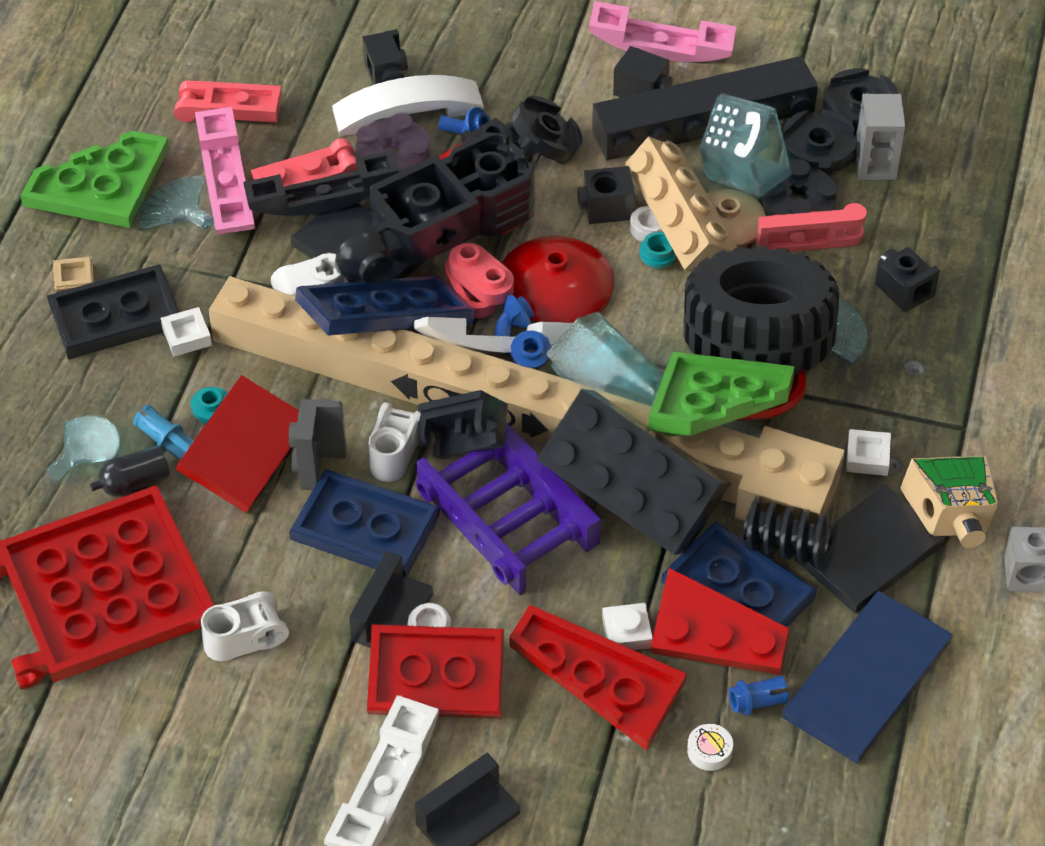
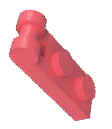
[174,80,282,122]
[251,138,357,186]
[756,203,867,252]

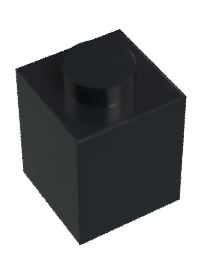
[613,46,673,97]

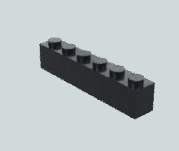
[592,56,818,161]

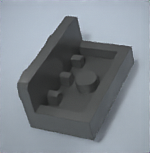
[289,399,347,490]

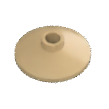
[706,189,766,248]

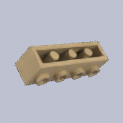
[625,137,737,272]

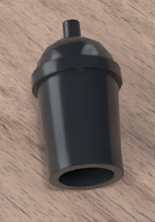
[90,445,170,497]

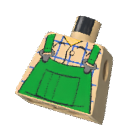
[901,456,998,548]

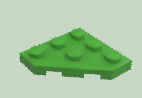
[20,131,170,228]
[648,352,795,436]

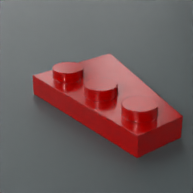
[651,568,790,675]

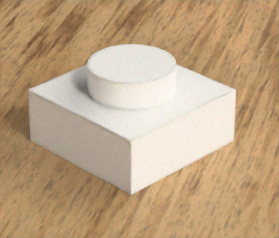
[161,307,212,357]
[846,429,891,476]
[602,603,652,650]

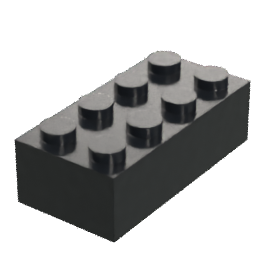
[536,388,731,555]

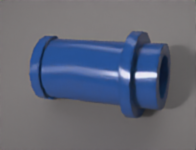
[729,675,789,716]

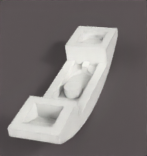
[332,75,484,137]
[414,317,579,355]
[324,695,439,846]

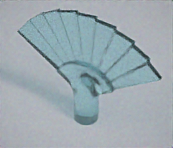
[138,175,213,230]
[832,297,867,365]
[46,415,121,482]

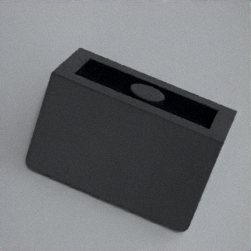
[349,551,433,648]
[415,752,520,846]

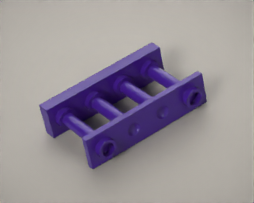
[416,422,601,595]

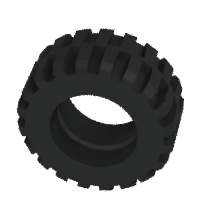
[683,246,840,376]

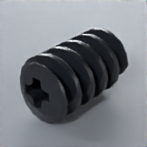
[743,496,839,569]

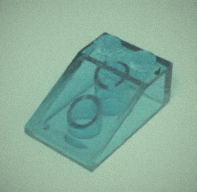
[546,312,664,406]

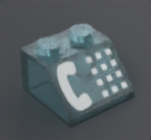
[699,94,792,197]

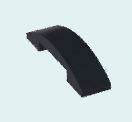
[243,150,399,216]

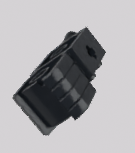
[334,133,535,284]

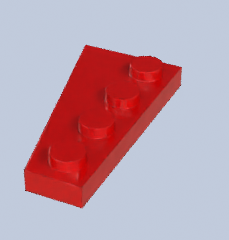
[509,605,687,751]

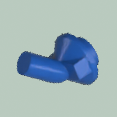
[438,107,491,135]
[494,294,534,337]
[511,330,551,370]

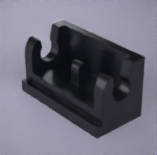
[418,390,508,459]

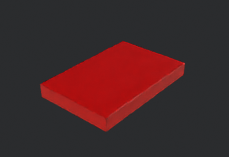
[176,375,299,514]
[367,624,504,719]

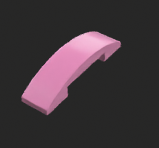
[588,1,736,62]
[195,107,255,235]

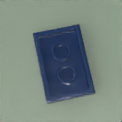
[289,469,440,577]
[661,521,817,628]

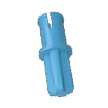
[133,404,193,461]

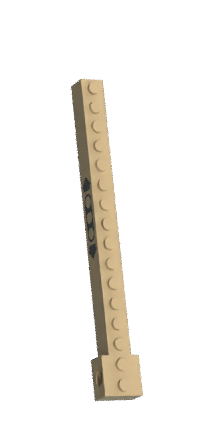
[208,276,845,524]

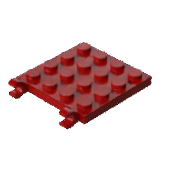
[0,485,214,689]

